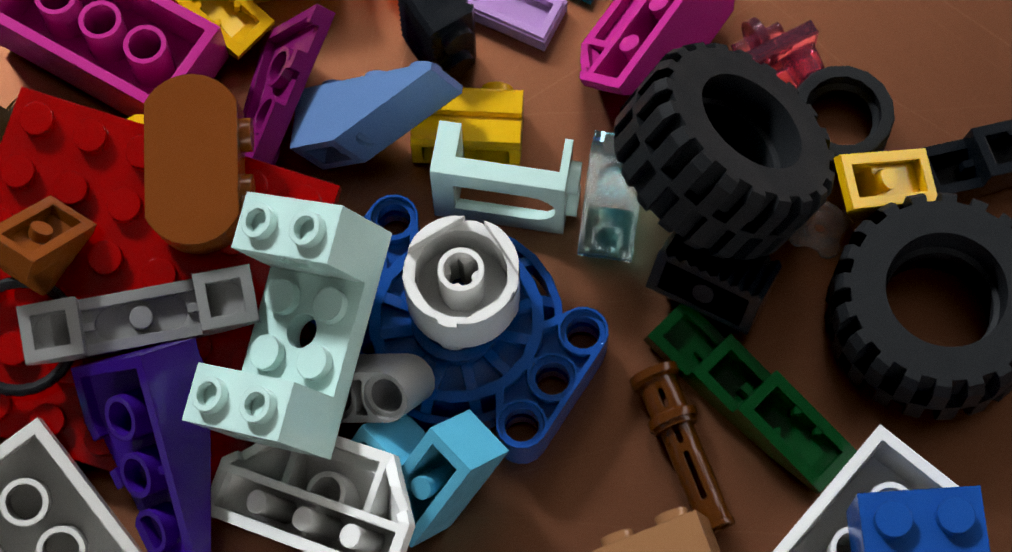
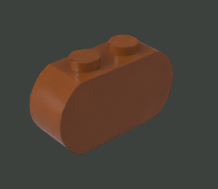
[144,74,255,255]

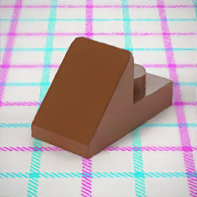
[0,195,97,296]

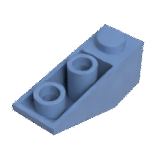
[290,61,463,170]

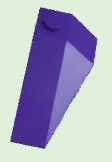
[71,338,211,552]

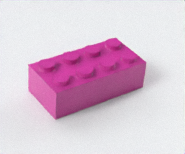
[0,0,229,117]

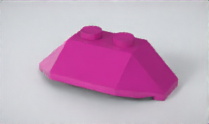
[580,0,735,96]

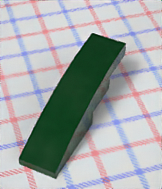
[644,304,857,494]

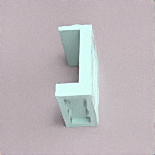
[429,120,583,234]

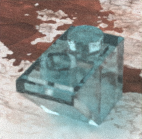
[577,130,640,262]

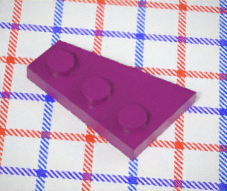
[243,3,336,165]

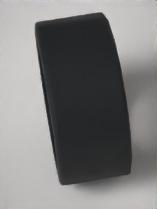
[797,66,895,174]

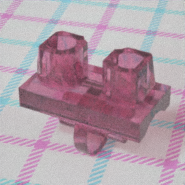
[731,17,825,88]

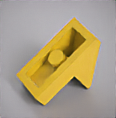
[833,148,938,223]

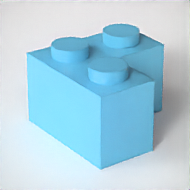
[351,409,509,548]

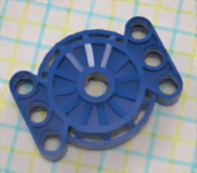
[308,194,609,464]

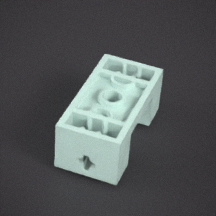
[182,191,392,460]

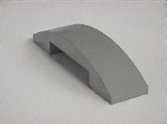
[16,264,260,366]

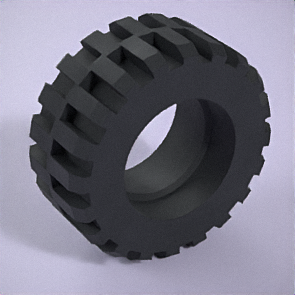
[614,42,835,260]
[824,192,1012,420]

